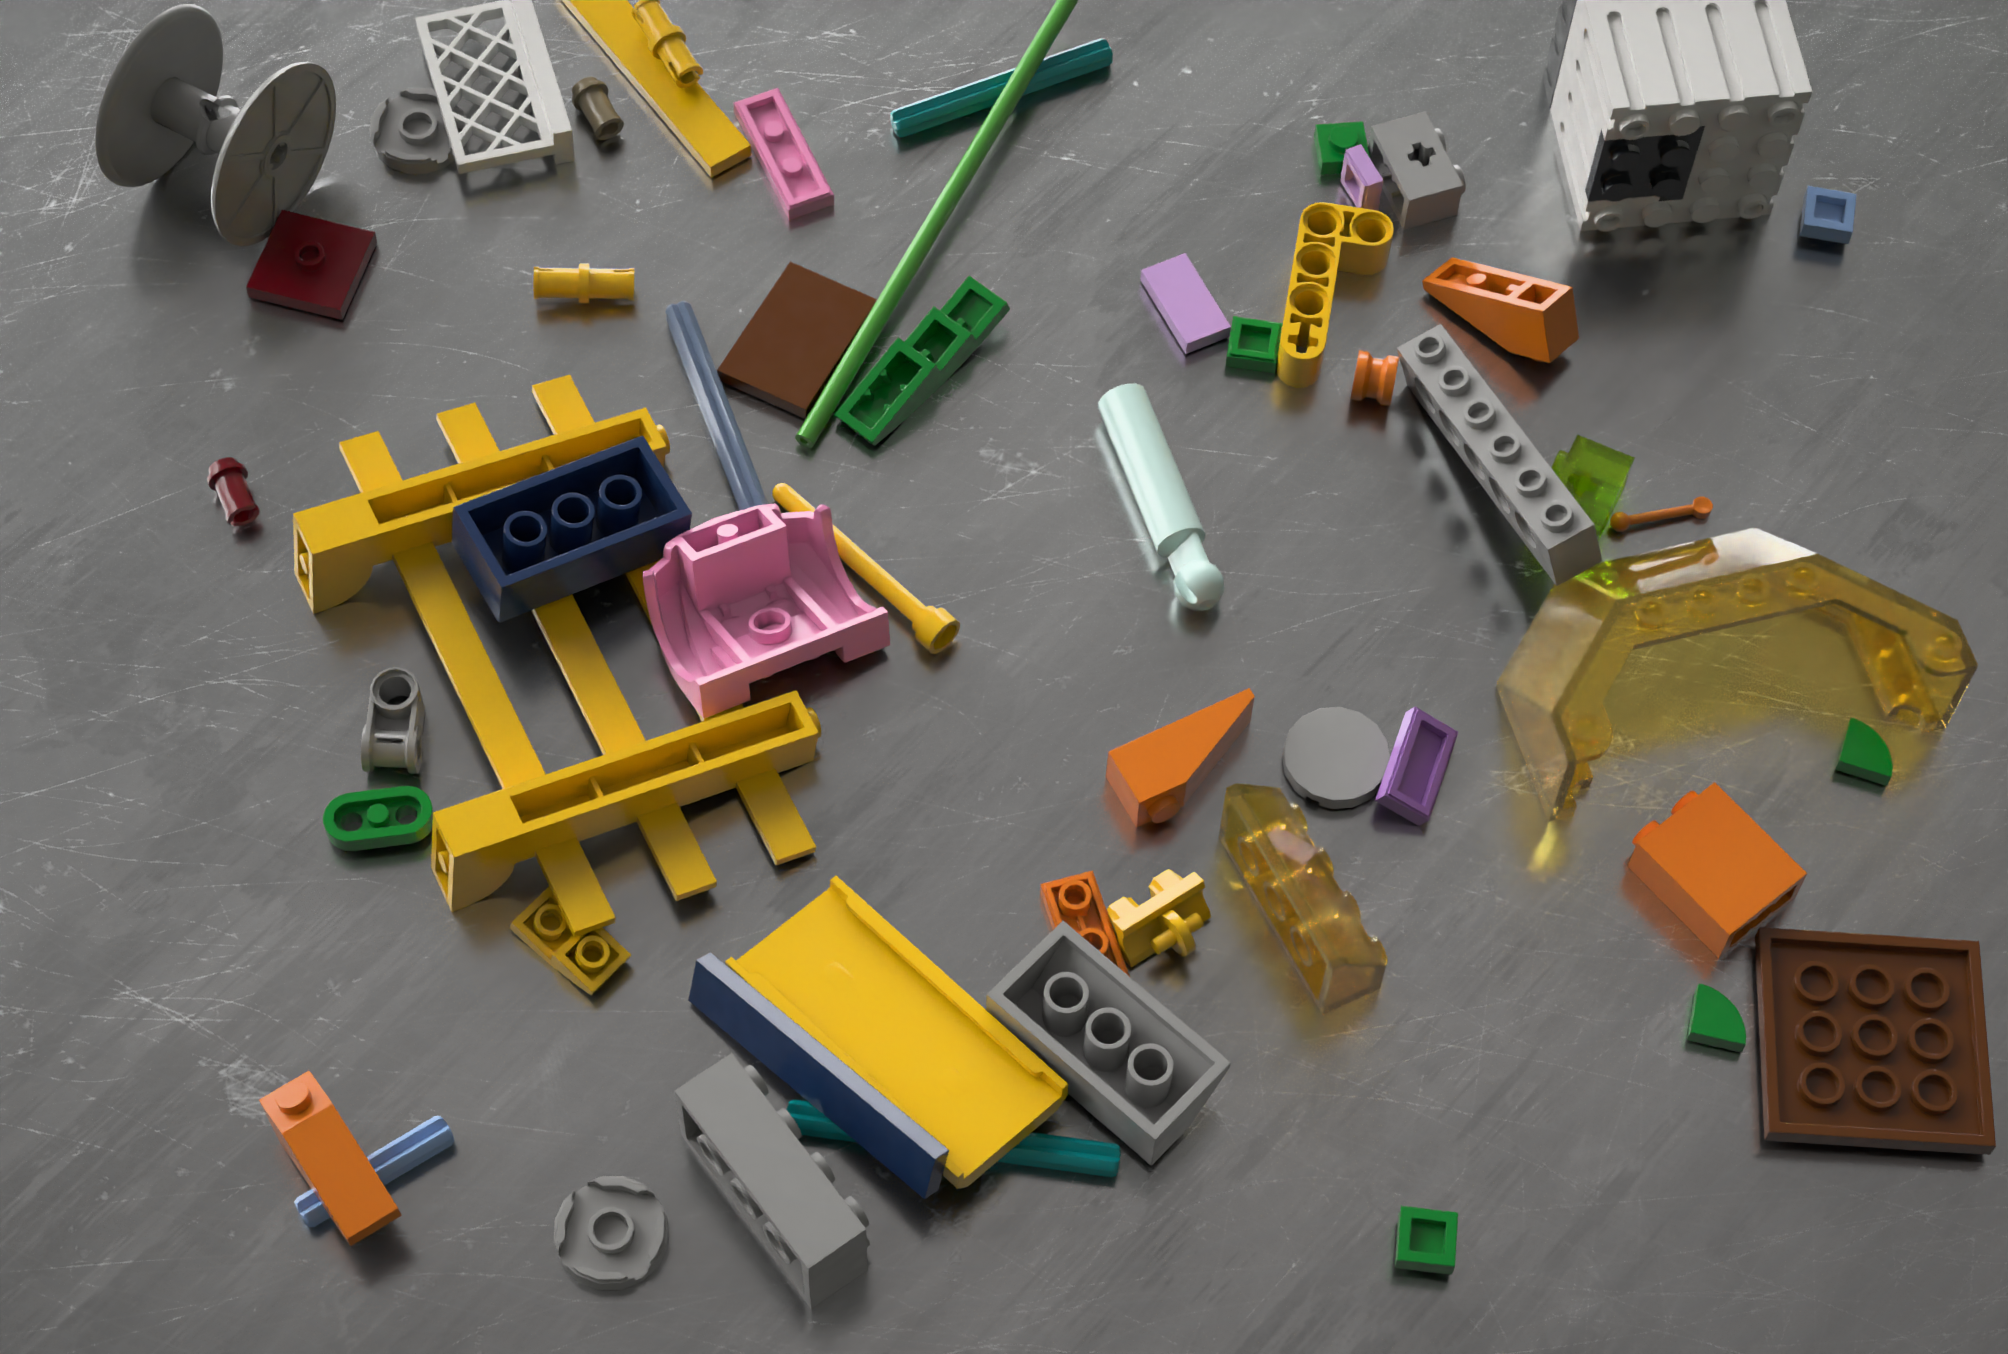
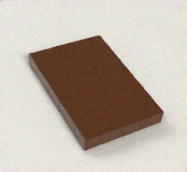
[717,261,877,419]

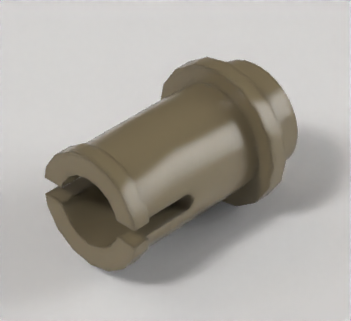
[572,77,624,140]

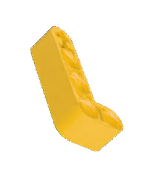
[1276,203,1394,388]

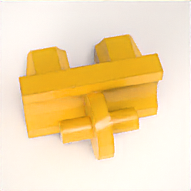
[1107,869,1211,967]

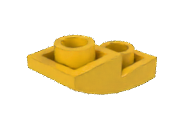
[510,886,631,995]

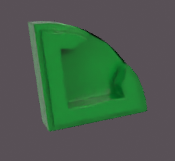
[1835,717,1893,786]
[1687,983,1746,1053]

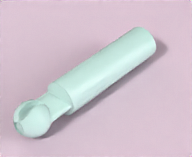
[1098,383,1225,611]

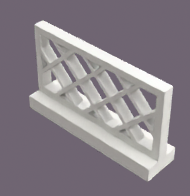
[415,0,575,174]

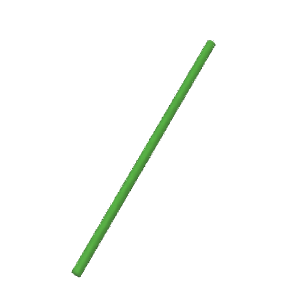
[795,0,1078,448]

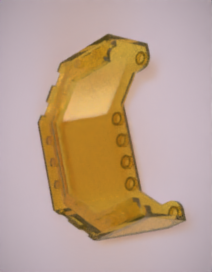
[1496,528,1979,822]

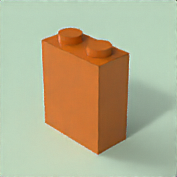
[1628,782,1807,959]

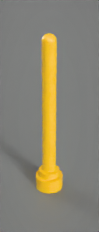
[772,483,960,654]

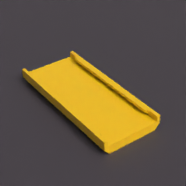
[725,875,1069,1189]

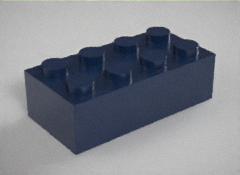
[452,435,692,623]

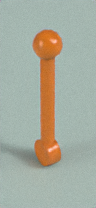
[1610,497,1713,532]

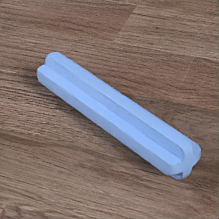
[295,1116,454,1227]

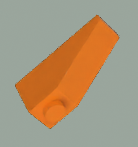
[1422,257,1579,363]
[1106,688,1255,828]
[259,1071,402,1246]

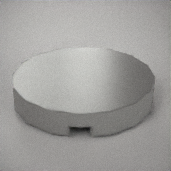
[369,88,467,174]
[1282,707,1390,809]
[554,1176,669,1290]

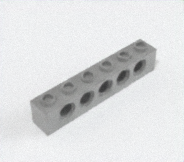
[1397,324,1602,586]

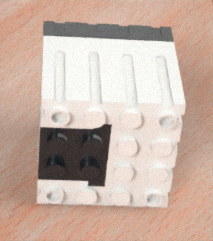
[1542,0,1812,231]

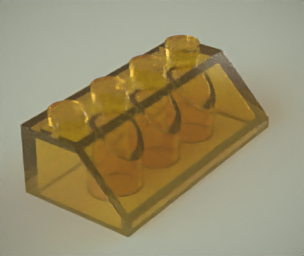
[1219,783,1388,1015]

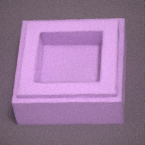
[1340,144,1384,211]

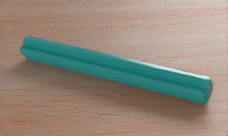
[890,38,1113,138]

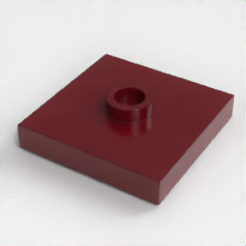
[246,210,377,320]

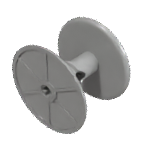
[95,4,336,246]

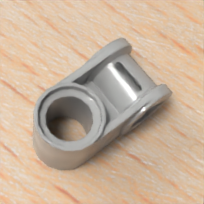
[361,667,425,774]

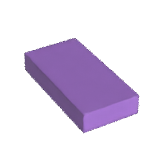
[1375,707,1458,826]

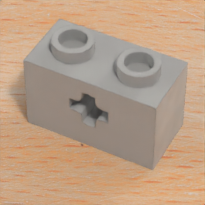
[1368,111,1466,230]

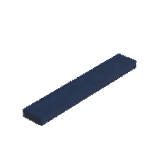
[688,953,949,1199]

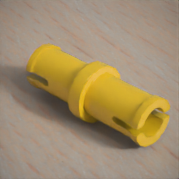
[631,0,703,88]
[533,264,634,304]

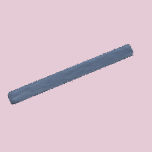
[665,301,768,511]

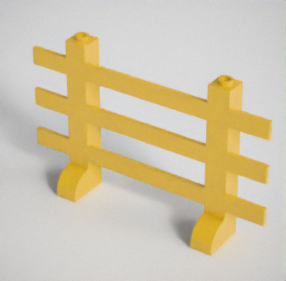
[293,374,821,937]

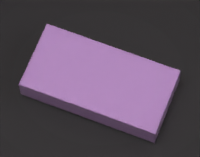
[1140,253,1231,354]

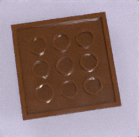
[1755,927,1996,1155]

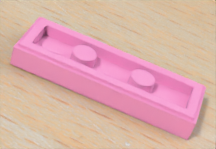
[733,88,834,220]

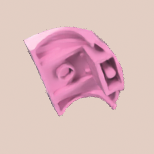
[643,503,890,719]

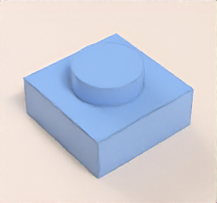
[1800,186,1857,244]

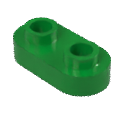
[323,786,434,851]

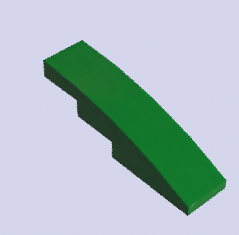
[834,276,1010,446]

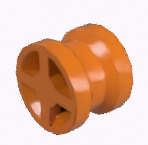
[1350,350,1399,407]

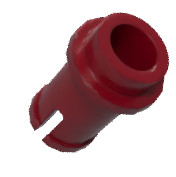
[207,457,260,526]

